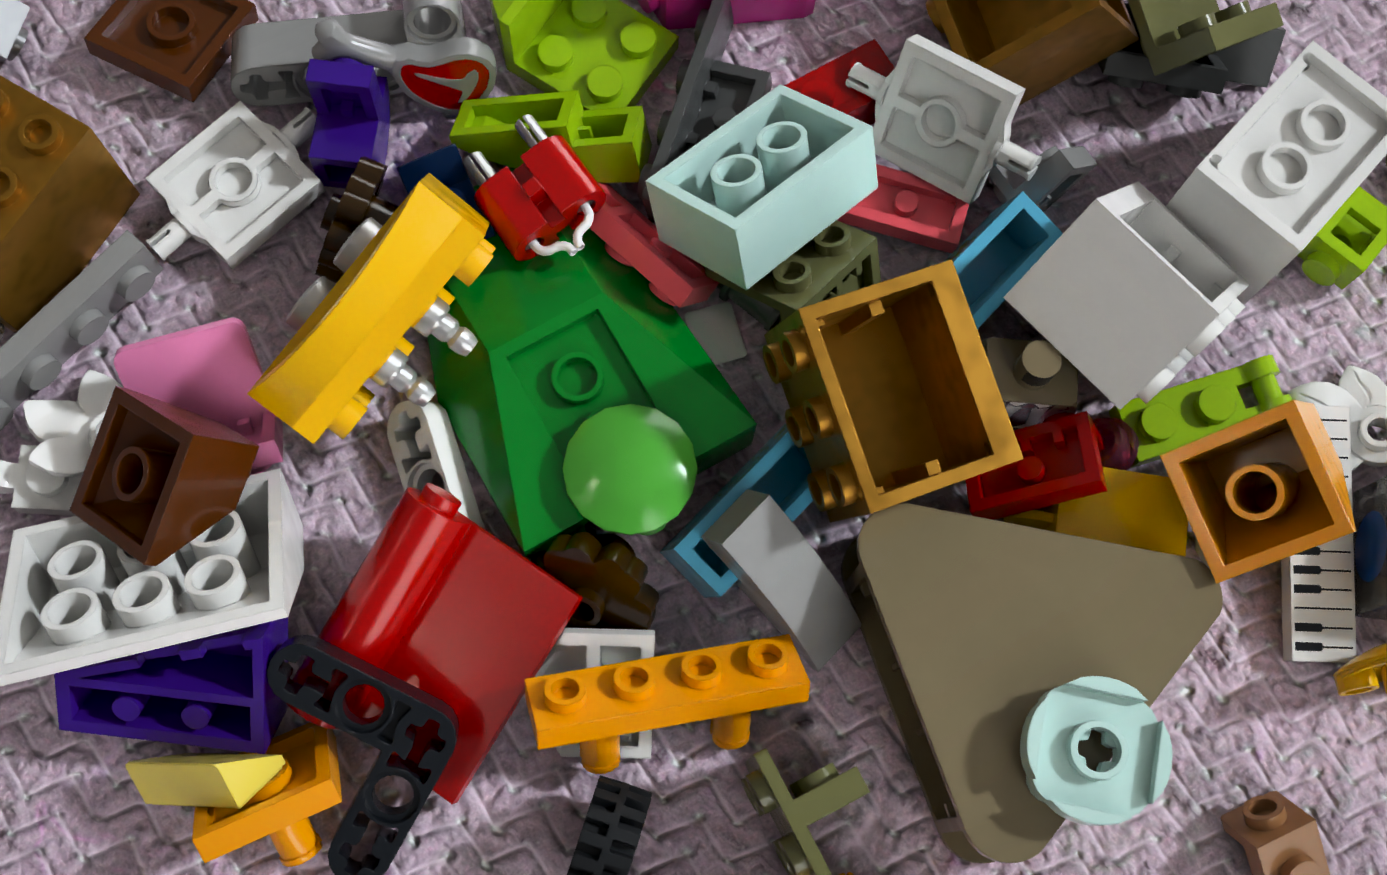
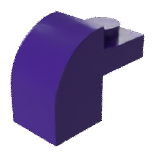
[305,58,390,189]

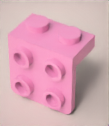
[114,318,283,475]

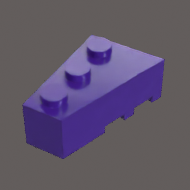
[54,617,289,754]

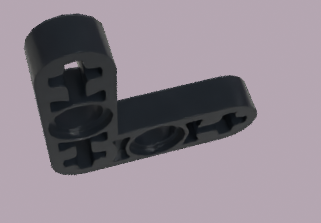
[267,635,459,875]

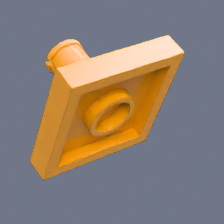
[192,722,342,867]

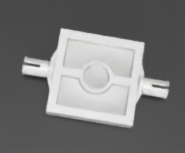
[846,34,1042,205]
[145,101,326,270]

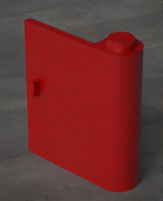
[286,483,583,804]

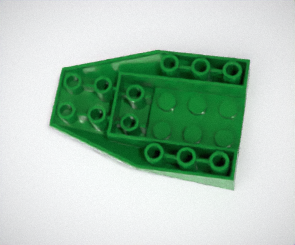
[427,168,757,561]

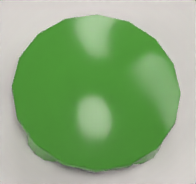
[562,404,698,536]

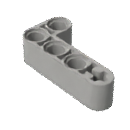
[231,0,466,106]

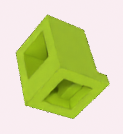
[1297,186,1387,290]

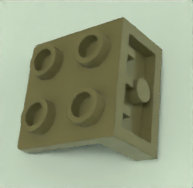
[1127,0,1284,76]
[704,220,881,322]

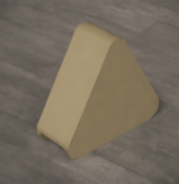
[841,502,1223,863]

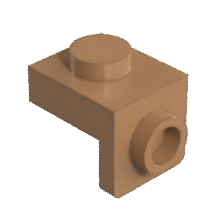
[1221,791,1330,875]

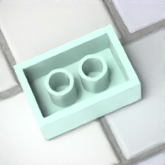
[645,84,878,290]

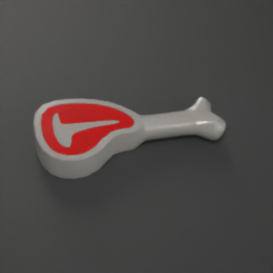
[311,18,496,115]

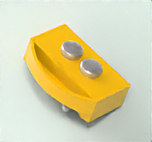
[247,172,496,444]

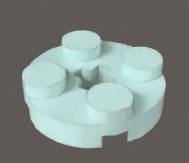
[1020,676,1173,826]

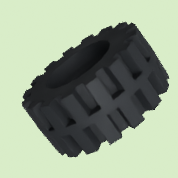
[567,775,652,875]

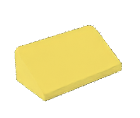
[125,753,286,809]

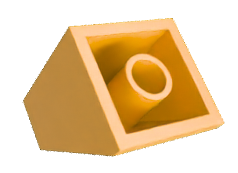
[1160,400,1356,584]

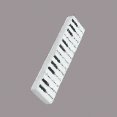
[1281,405,1357,663]

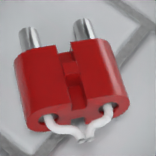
[464,114,606,261]

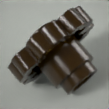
[315,156,399,283]
[531,532,659,630]

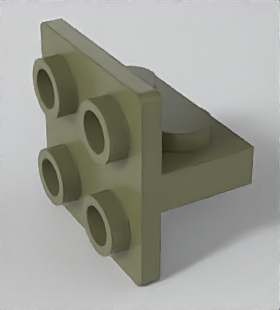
[741,748,870,875]

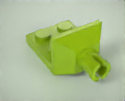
[490,0,679,110]

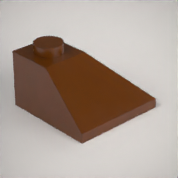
[69,386,260,566]

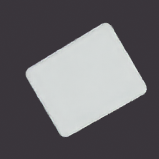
[685,302,747,365]

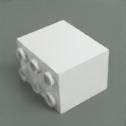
[1166,41,1387,305]
[1003,181,1250,410]

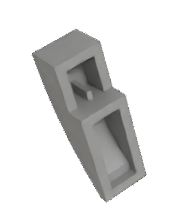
[701,489,861,672]

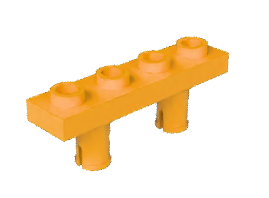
[524,634,810,774]

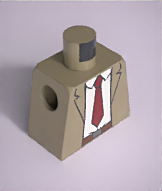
[982,337,1078,430]

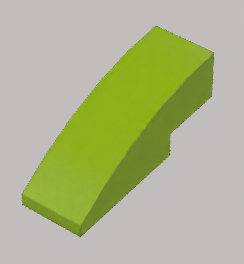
[449,90,652,183]

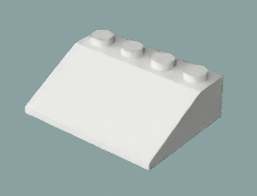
[0,468,305,687]

